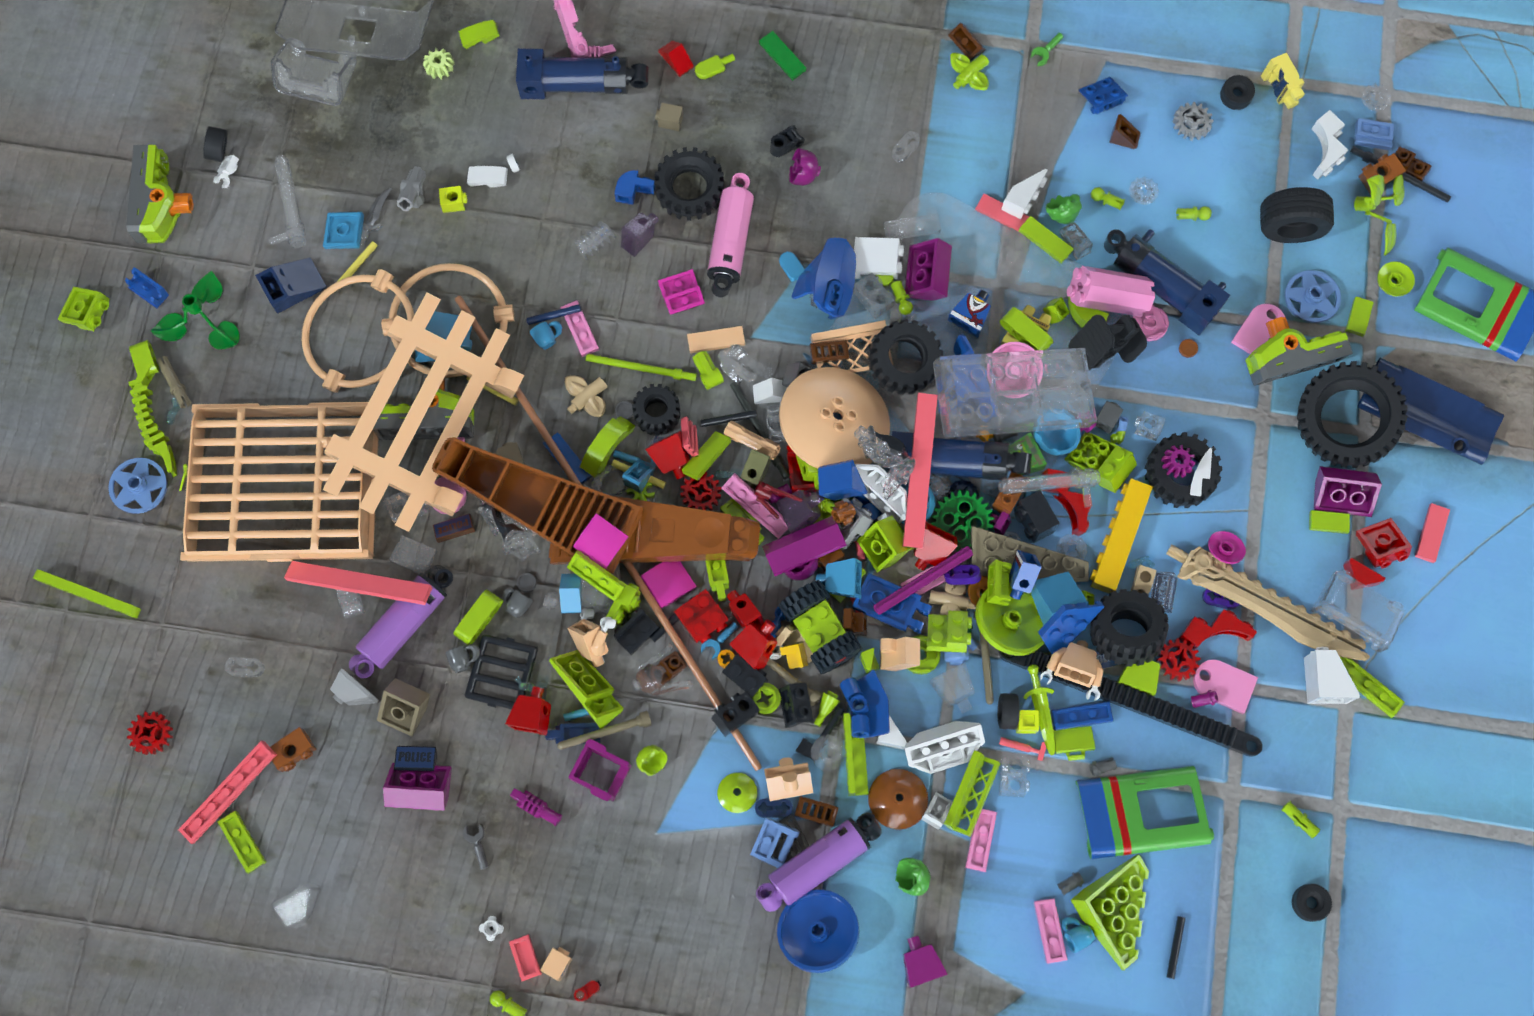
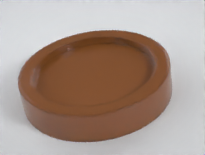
[1179,339,1198,358]

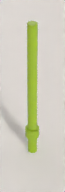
[586,354,697,381]

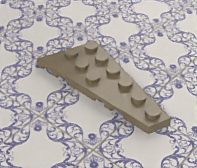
[971,525,1089,582]

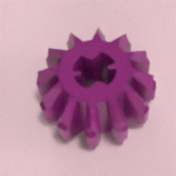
[1161,445,1195,478]

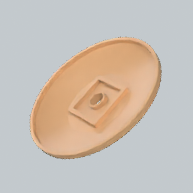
[779,367,890,469]

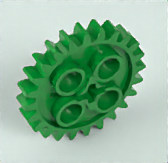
[932,490,994,552]

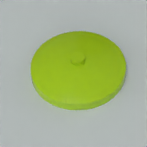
[975,583,1044,656]

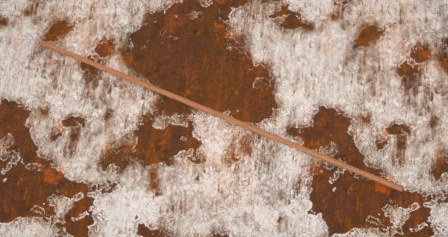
[455,296,762,771]

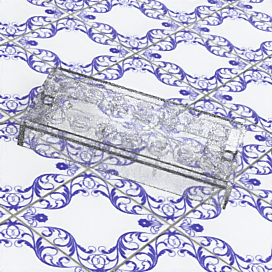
[933,348,1097,438]

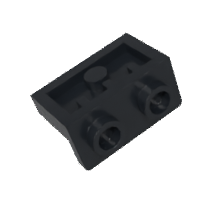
[614,609,659,655]
[778,683,813,728]

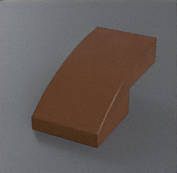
[843,608,867,636]

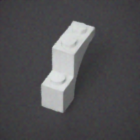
[1312,110,1348,180]

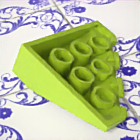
[1071,854,1149,970]

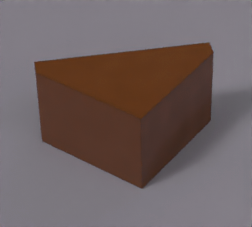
[1109,114,1141,149]

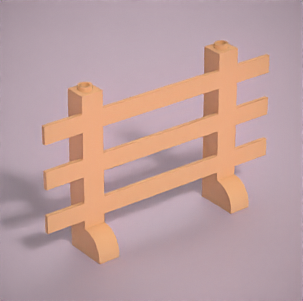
[323,292,524,532]

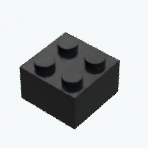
[1014,490,1060,543]

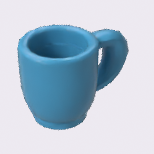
[530,321,562,350]
[1061,917,1095,953]

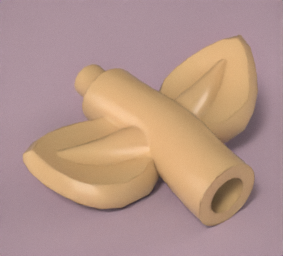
[565,375,608,417]
[929,583,976,615]

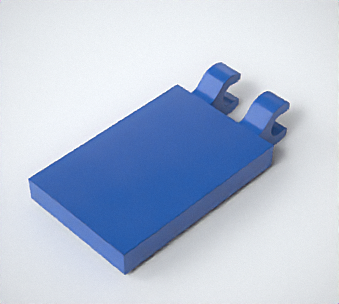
[852,573,932,634]

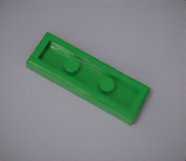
[759,31,806,81]

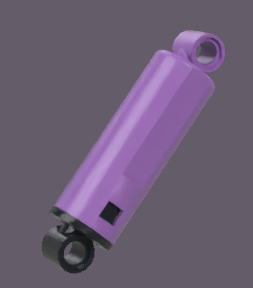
[349,565,453,678]
[756,812,882,912]

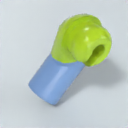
[1110,416,1128,444]

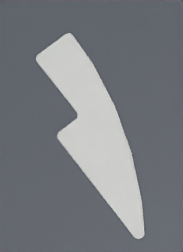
[1190,448,1212,496]

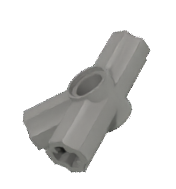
[397,166,426,211]

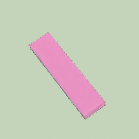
[721,473,792,539]

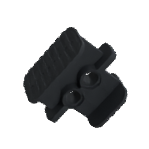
[1068,315,1147,372]

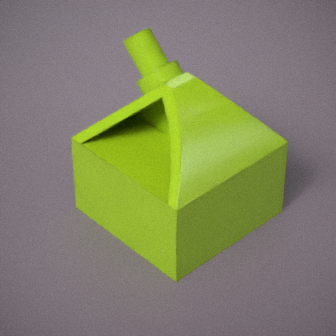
[857,516,914,573]

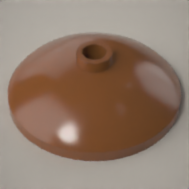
[868,769,928,830]

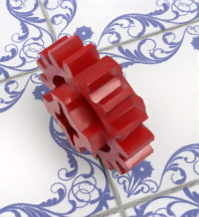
[680,472,722,511]
[1156,638,1201,682]
[127,711,173,755]

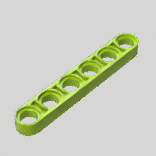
[33,569,141,618]

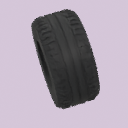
[1260,187,1334,243]

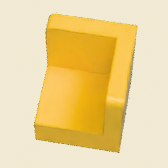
[780,642,808,669]

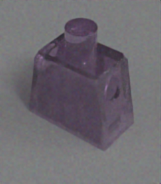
[621,213,659,257]
[776,490,824,533]

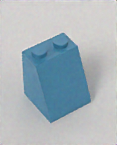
[415,311,472,362]
[1031,571,1089,631]

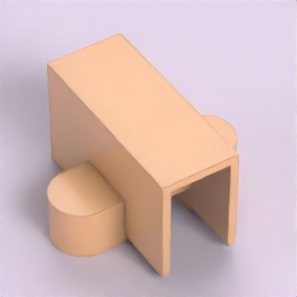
[880,637,920,671]
[764,757,813,801]

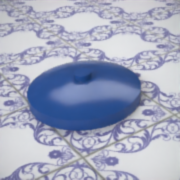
[777,890,859,973]

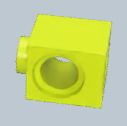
[439,186,468,213]
[1016,710,1039,734]

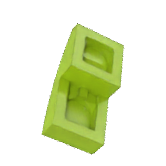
[458,20,500,49]

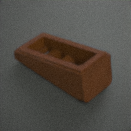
[809,340,849,364]
[794,796,839,828]

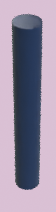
[526,304,582,325]

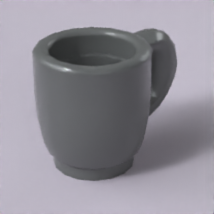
[502,587,534,618]
[445,644,480,673]

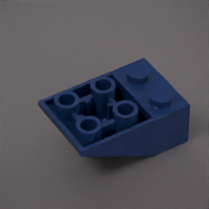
[255,257,327,314]

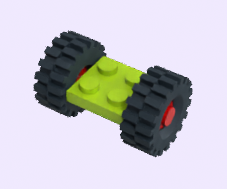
[779,580,863,675]

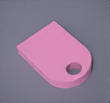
[1231,304,1285,354]
[1193,660,1258,714]

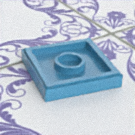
[323,212,364,249]

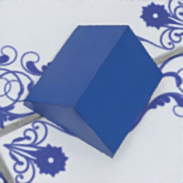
[818,460,868,501]

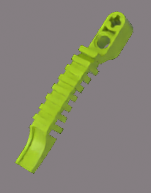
[128,340,178,477]

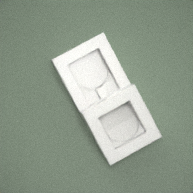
[467,166,508,188]

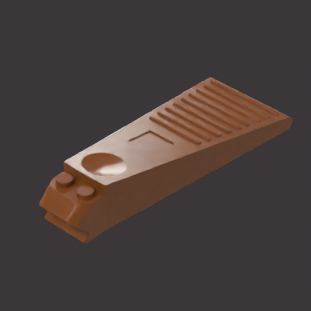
[432,437,643,574]
[549,495,760,565]

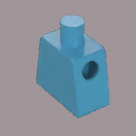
[816,558,862,598]

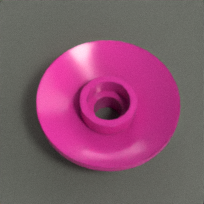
[1208,531,1246,564]

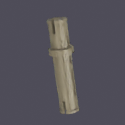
[156,356,192,408]

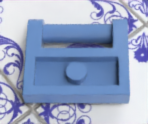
[750,817,800,868]

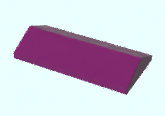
[762,516,847,576]

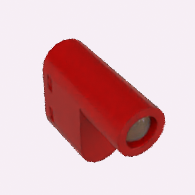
[574,980,602,1001]

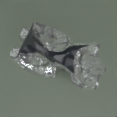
[854,425,916,500]
[478,500,541,562]

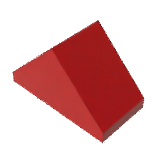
[658,41,694,77]
[1343,558,1385,591]

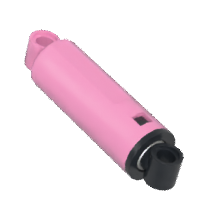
[707,173,754,297]

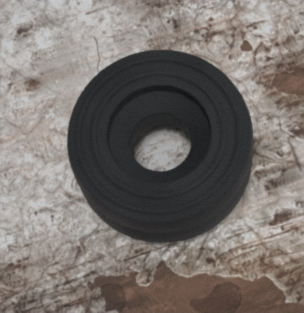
[1220,75,1255,110]
[997,693,1020,730]
[1292,884,1332,922]

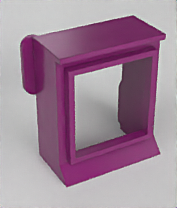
[568,739,631,802]

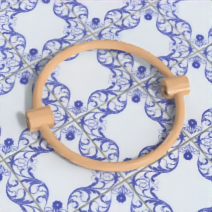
[381,263,514,378]
[302,269,414,393]

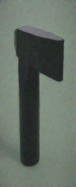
[796,707,844,760]

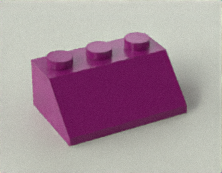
[905,238,952,301]
[1314,466,1382,517]
[383,763,452,811]

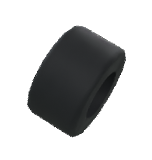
[203,126,227,162]

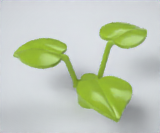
[1354,175,1405,256]

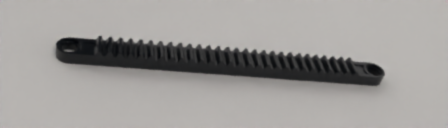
[998,651,1263,757]

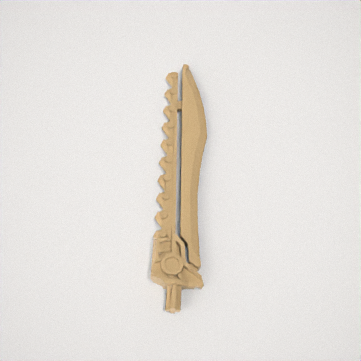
[1166,544,1370,661]

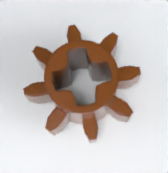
[831,500,856,525]

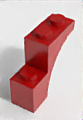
[1040,468,1091,536]
[1179,609,1257,650]

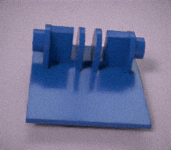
[1079,77,1128,114]

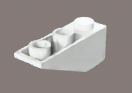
[1001,169,1048,219]

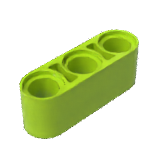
[1000,307,1054,356]
[453,589,503,645]

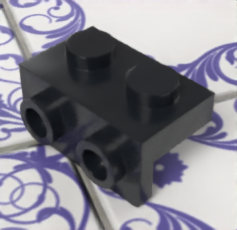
[722,654,768,698]

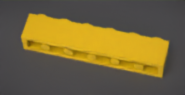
[1089,478,1153,594]

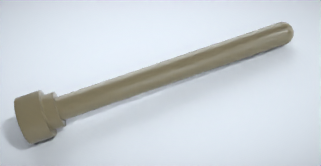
[974,611,994,704]
[767,658,823,707]
[557,711,651,750]

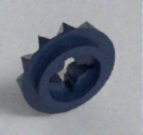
[948,479,979,510]

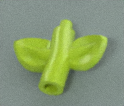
[950,53,989,90]

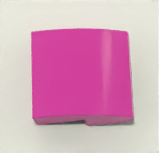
[657,269,705,315]
[573,513,628,569]
[641,561,697,609]

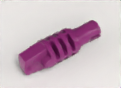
[510,788,562,827]

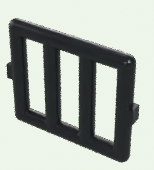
[465,635,538,709]

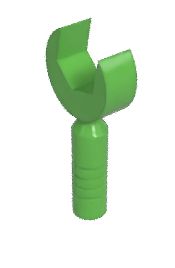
[1030,33,1064,66]

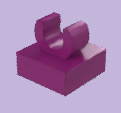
[989,511,1012,535]

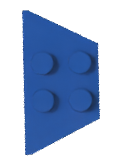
[1038,601,1105,654]

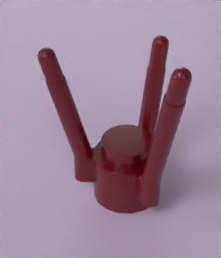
[753,481,802,519]

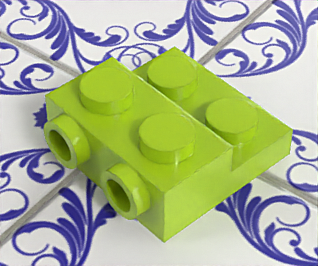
[58,287,110,332]
[606,583,641,629]
[927,610,972,653]

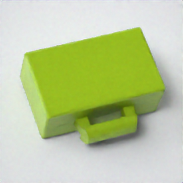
[1053,726,1096,761]

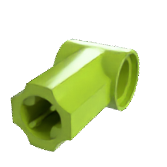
[692,351,724,390]

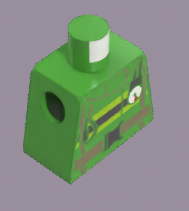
[1010,432,1047,475]

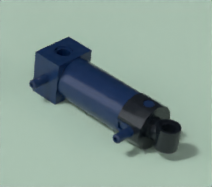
[516,49,649,99]
[1104,229,1230,336]
[888,431,1032,481]

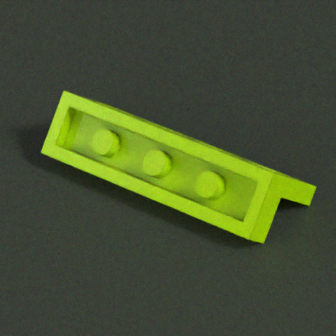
[843,713,869,796]
[944,750,1001,837]

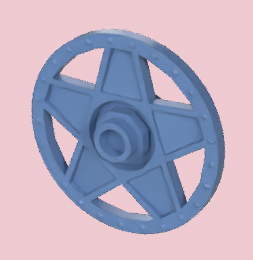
[1285,270,1341,323]
[109,458,167,514]

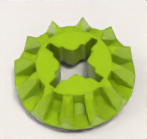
[749,683,781,715]

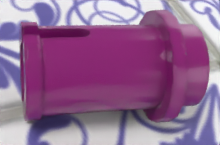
[769,483,792,504]
[1191,690,1218,708]

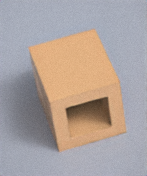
[540,947,572,981]

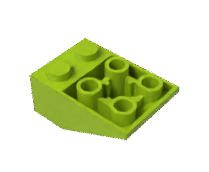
[1064,432,1137,493]

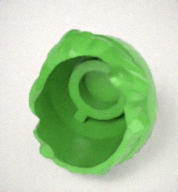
[1046,194,1082,225]
[895,858,931,896]

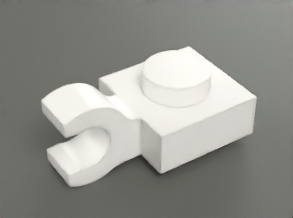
[214,155,239,188]

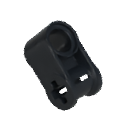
[770,125,805,157]

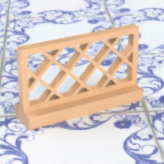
[810,320,893,373]

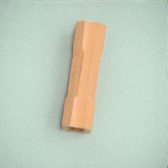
[724,421,781,460]

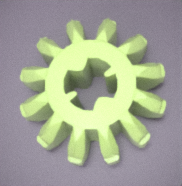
[423,48,454,80]

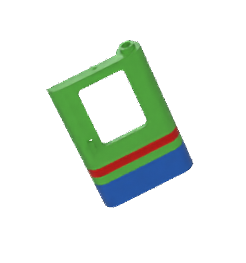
[1414,247,1534,361]
[1076,766,1214,859]

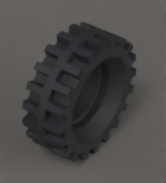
[654,147,724,221]
[1144,432,1222,508]

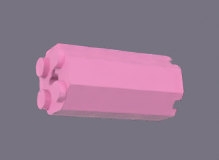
[1067,266,1155,317]

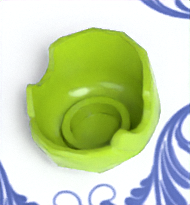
[636,745,668,776]

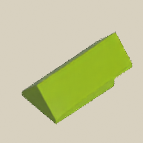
[549,650,624,729]

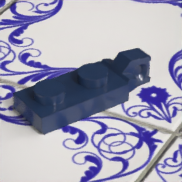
[545,723,601,744]

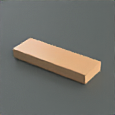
[687,326,745,354]

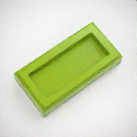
[1345,296,1374,337]
[1309,510,1350,534]

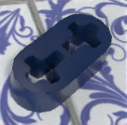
[755,799,793,818]

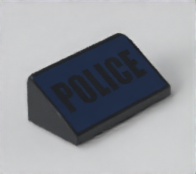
[394,746,438,771]

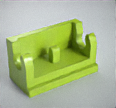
[987,559,1012,606]

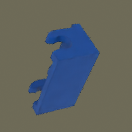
[125,267,169,309]

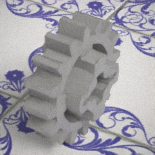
[1172,102,1213,141]

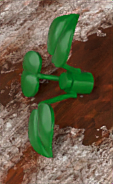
[151,271,240,350]

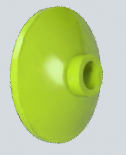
[1377,262,1415,297]
[717,773,757,813]

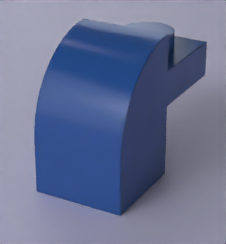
[614,170,655,205]

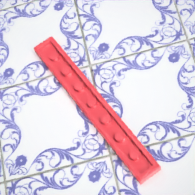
[903,393,938,549]
[284,561,432,605]

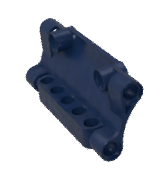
[1357,358,1504,465]

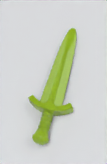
[1023,665,1055,755]

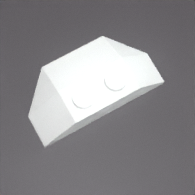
[855,464,907,524]
[904,721,985,774]

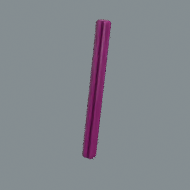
[873,546,973,615]

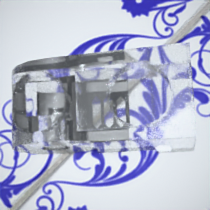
[1060,222,1093,260]
[767,405,786,442]

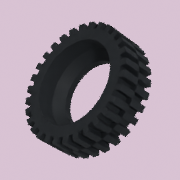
[1297,361,1408,468]

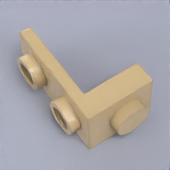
[776,624,813,663]

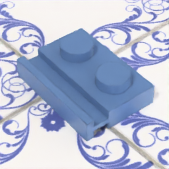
[1354,118,1394,151]

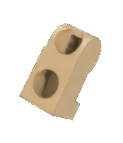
[1131,565,1157,594]

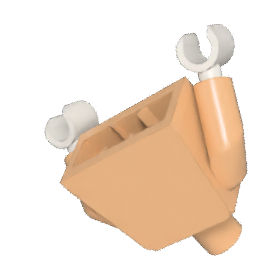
[568,608,616,667]
[1040,640,1104,701]

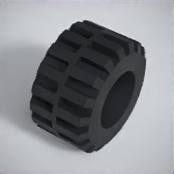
[632,384,681,436]

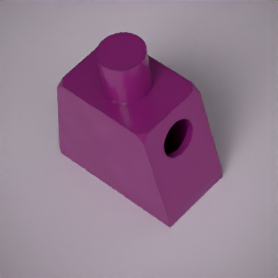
[903,935,948,988]

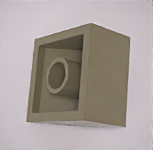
[377,678,430,736]

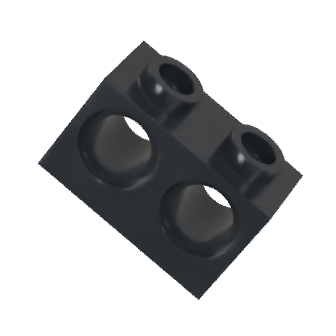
[711,692,760,737]

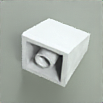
[1304,647,1360,704]

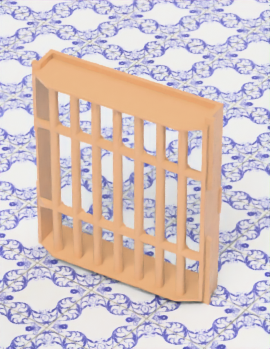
[180,402,379,562]

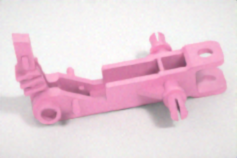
[553,0,616,58]

